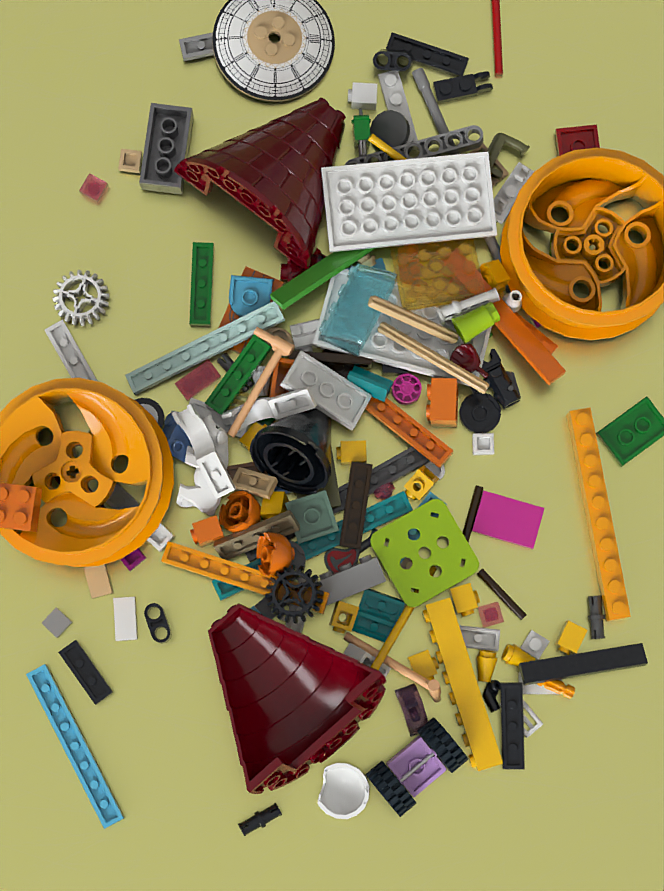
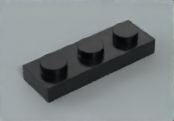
[58,640,113,705]

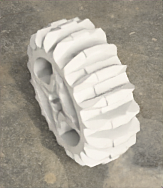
[52,270,110,326]

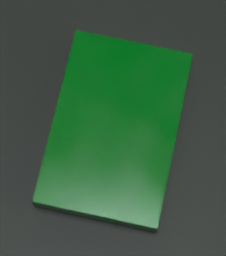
[596,396,664,467]

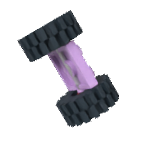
[365,717,468,817]

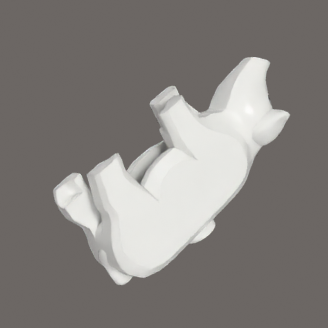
[176,414,228,516]

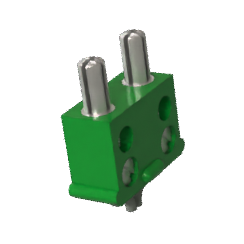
[351,108,371,157]

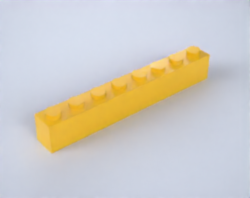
[422,597,503,771]

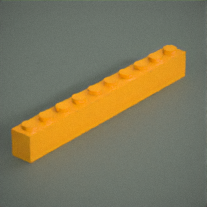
[567,407,631,622]

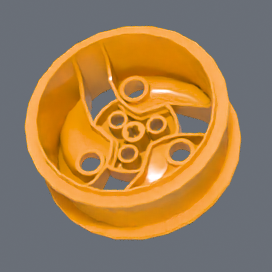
[500,148,664,340]
[0,378,174,567]

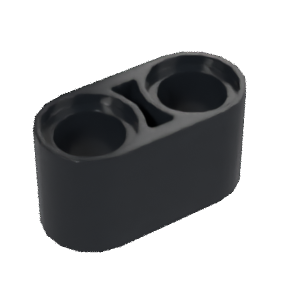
[373,49,414,71]
[144,603,172,644]

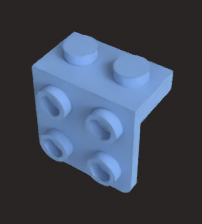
[163,411,196,468]

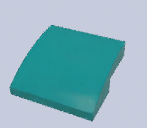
[352,588,405,642]

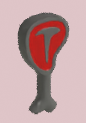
[324,529,378,574]

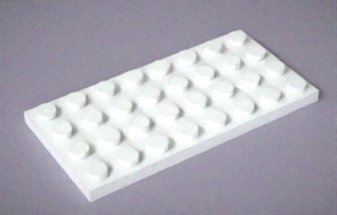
[321,152,497,252]
[313,269,492,387]

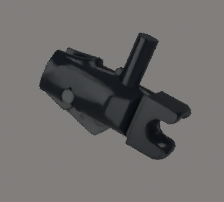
[469,349,521,409]

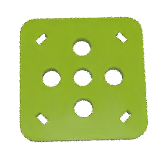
[370,499,479,608]

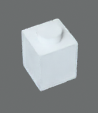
[348,82,377,110]

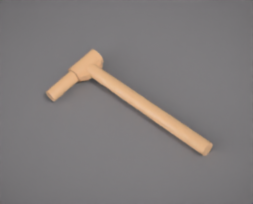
[227,327,295,438]
[344,632,441,703]

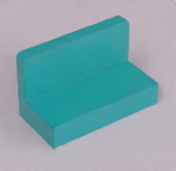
[347,365,393,402]

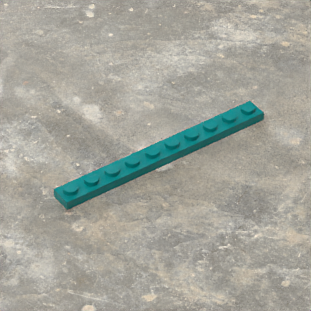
[212,491,413,601]

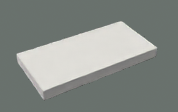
[280,350,372,431]

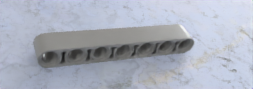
[345,125,484,165]

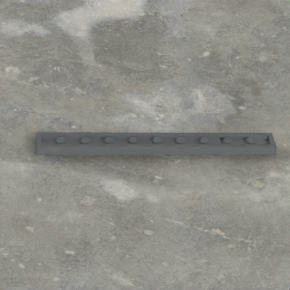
[245,447,430,563]

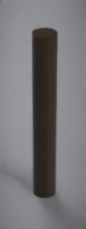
[463,485,483,543]
[477,568,527,620]

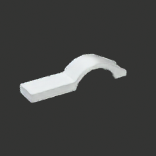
[221,386,317,432]
[171,403,236,499]

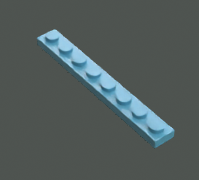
[26,664,124,829]

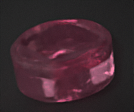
[374,482,395,499]

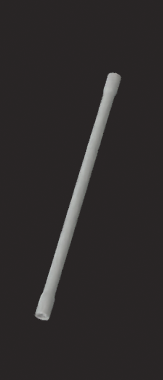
[412,68,510,293]

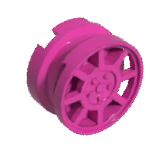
[392,374,422,405]

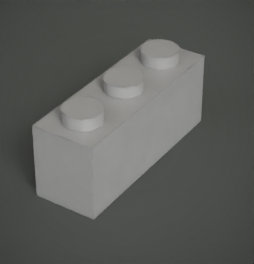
[317,554,386,605]

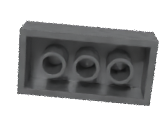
[139,103,194,195]

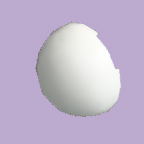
[317,763,370,819]

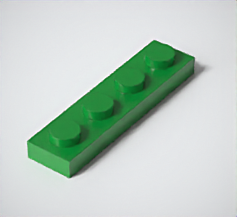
[189,242,214,326]
[205,335,272,415]

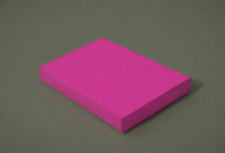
[472,490,545,549]

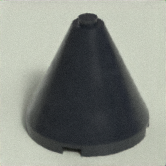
[250,408,331,495]

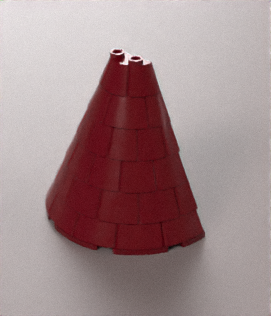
[174,98,346,271]
[208,603,386,794]

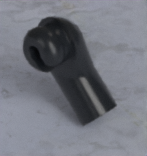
[483,680,501,713]

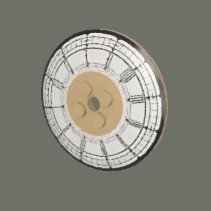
[212,0,335,102]

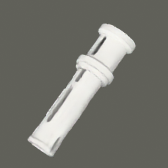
[435,288,500,325]

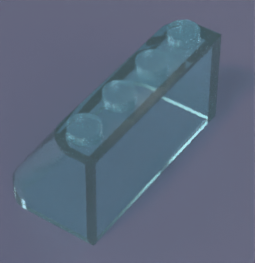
[319,264,397,357]

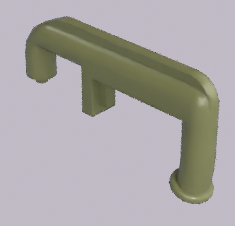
[487,133,530,180]

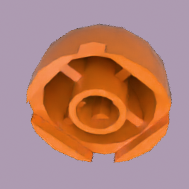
[219,491,261,533]
[256,532,295,576]

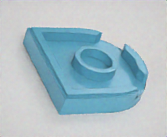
[229,275,273,317]

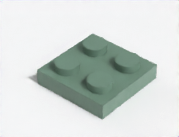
[285,490,339,544]

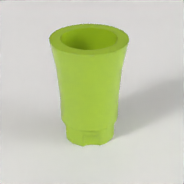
[451,302,500,344]

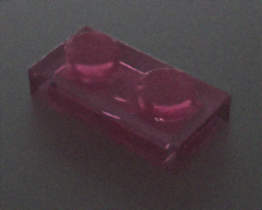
[175,359,221,401]

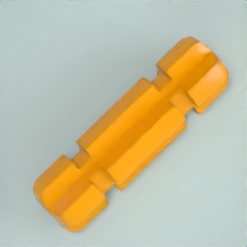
[537,680,575,699]

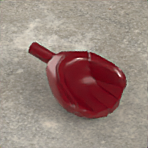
[450,343,489,378]

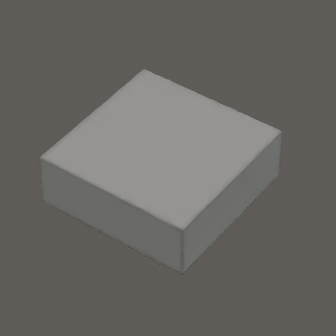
[42,608,72,638]

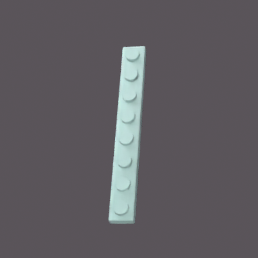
[125,301,285,395]

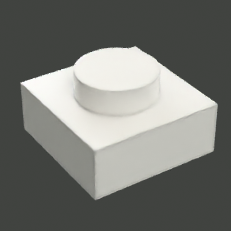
[520,630,550,660]

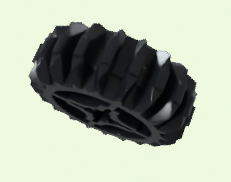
[265,565,324,624]

